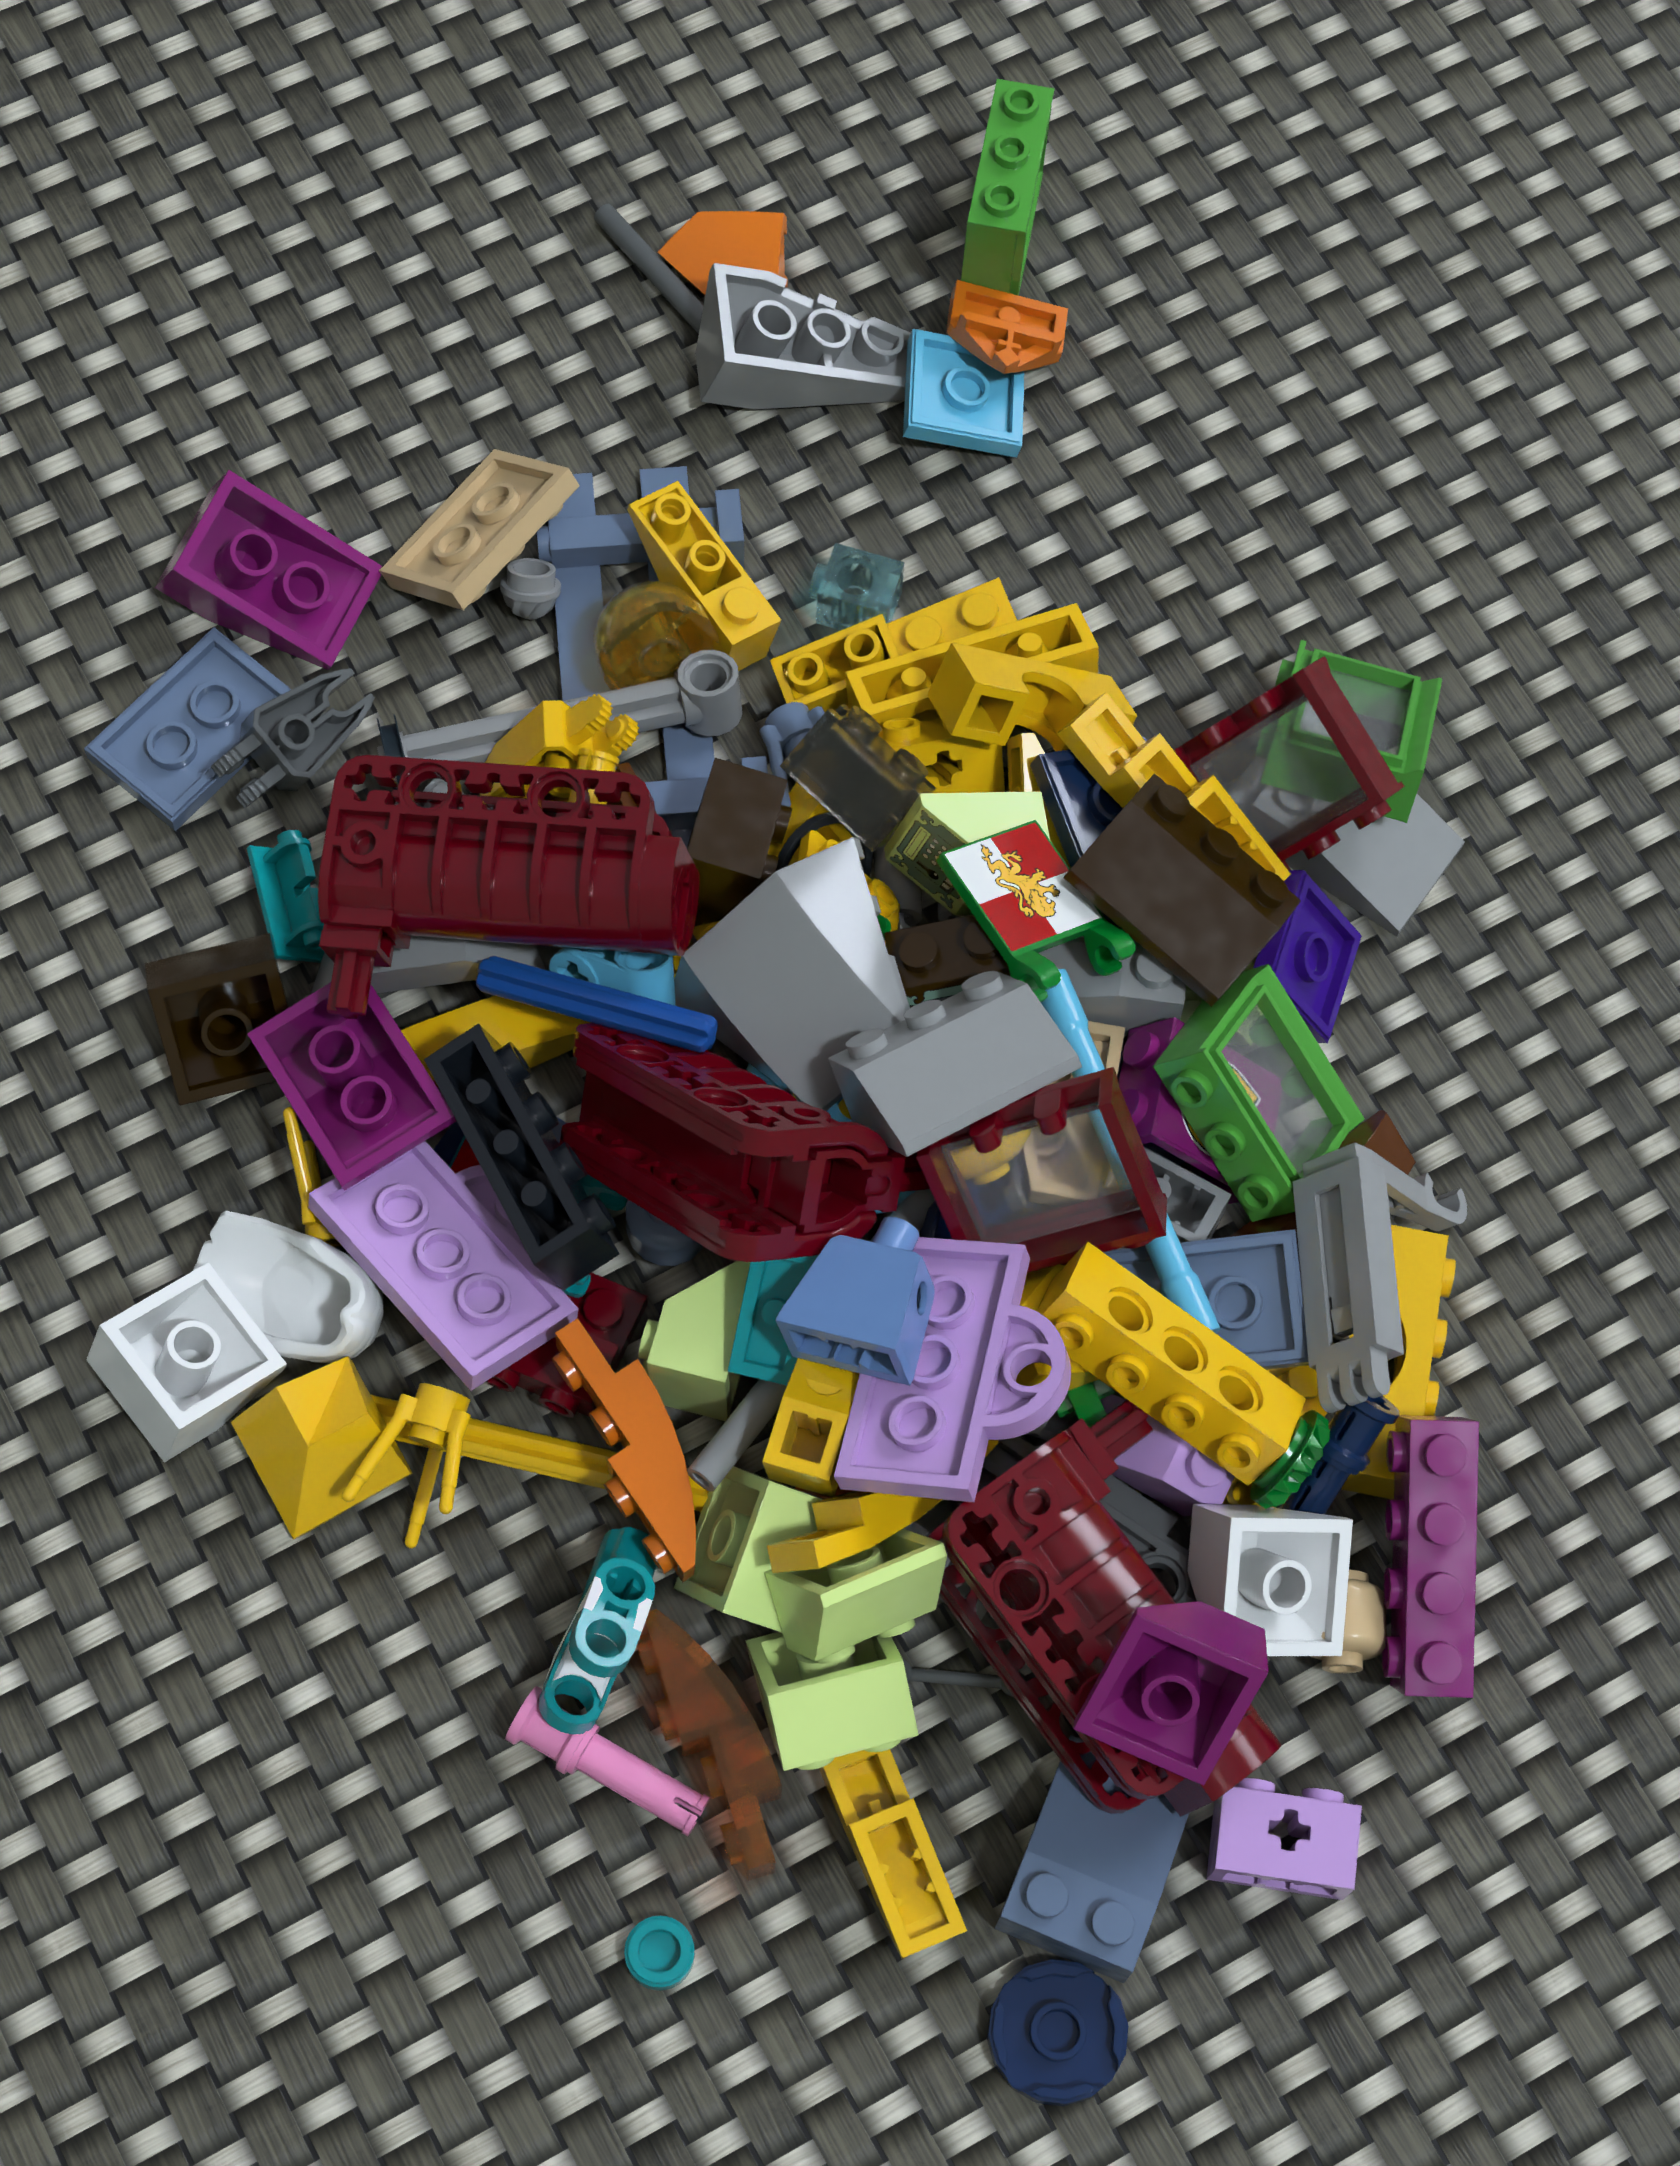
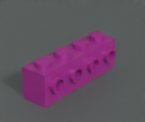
[1382,1415,1479,1698]

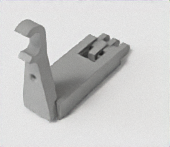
[1293,1143,1467,1413]

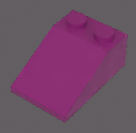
[155,470,383,670]
[247,982,456,1191]

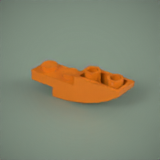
[552,1318,696,1583]

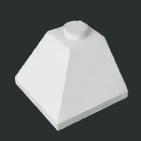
[1187,1504,1353,1656]

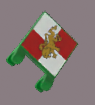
[936,820,1136,1002]

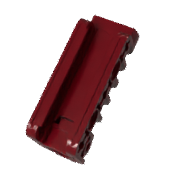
[318,755,700,1019]
[559,1023,930,1262]
[928,1400,1281,1817]

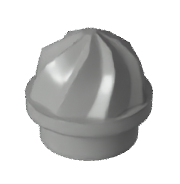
[500,558,561,620]

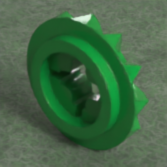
[1250,1410,1330,1509]

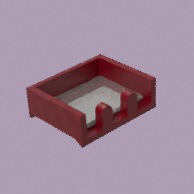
[1174,656,1405,870]
[916,1067,1167,1273]

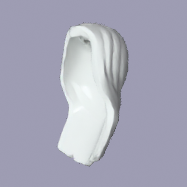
[193,1211,383,1363]

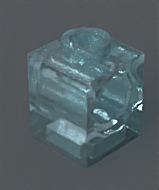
[809,543,905,630]

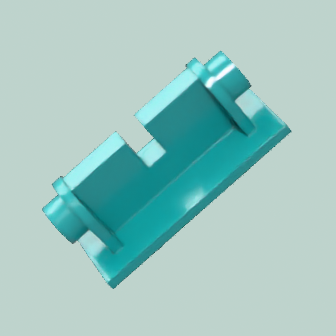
[246,830,324,963]

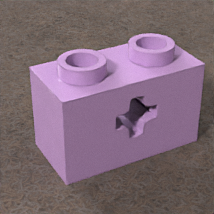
[1206,1778,1362,1900]

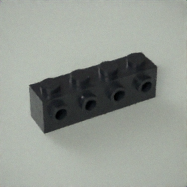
[424,1023,619,1290]

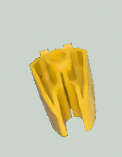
[480,694,639,802]

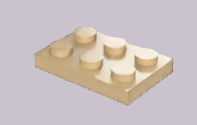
[379,449,580,610]

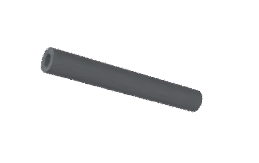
[594,203,704,334]

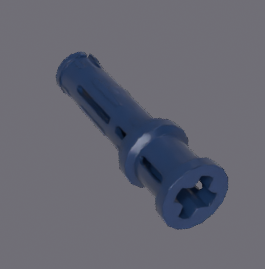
[1280,1396,1400,1514]

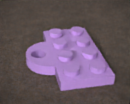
[308,1141,579,1391]
[834,1237,1071,1502]

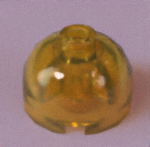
[593,581,719,690]

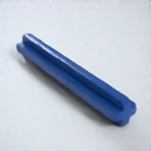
[476,956,718,1053]

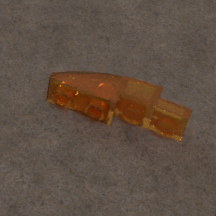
[637,1609,782,1881]

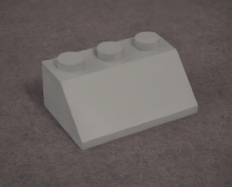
[828,971,1082,1157]

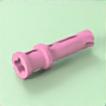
[505,1686,710,1837]

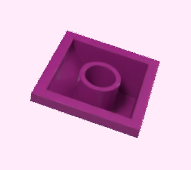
[1073,1601,1269,1786]

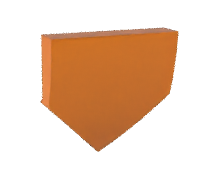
[658,211,788,297]
[946,280,1068,374]

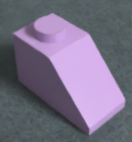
[1101,1395,1235,1517]

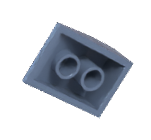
[994,1735,1189,1983]

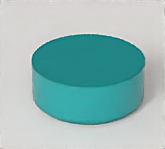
[624,1916,695,1990]

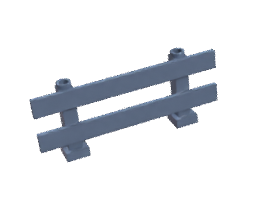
[537,466,768,848]

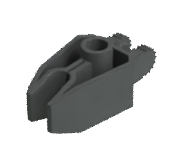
[211,668,375,809]

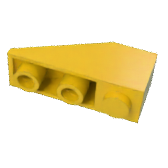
[627,481,781,671]
[762,1358,860,1497]

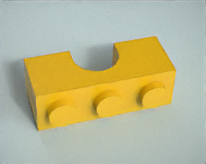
[927,642,1137,751]

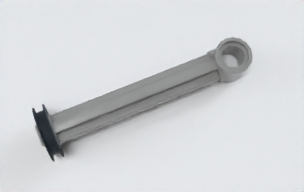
[377,650,742,790]

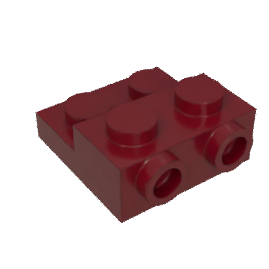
[486,1273,648,1418]

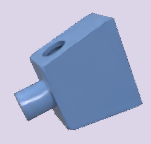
[775,1216,935,1386]

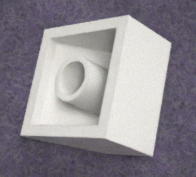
[86,1263,287,1463]

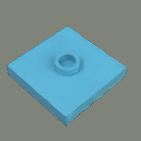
[903,329,1024,458]

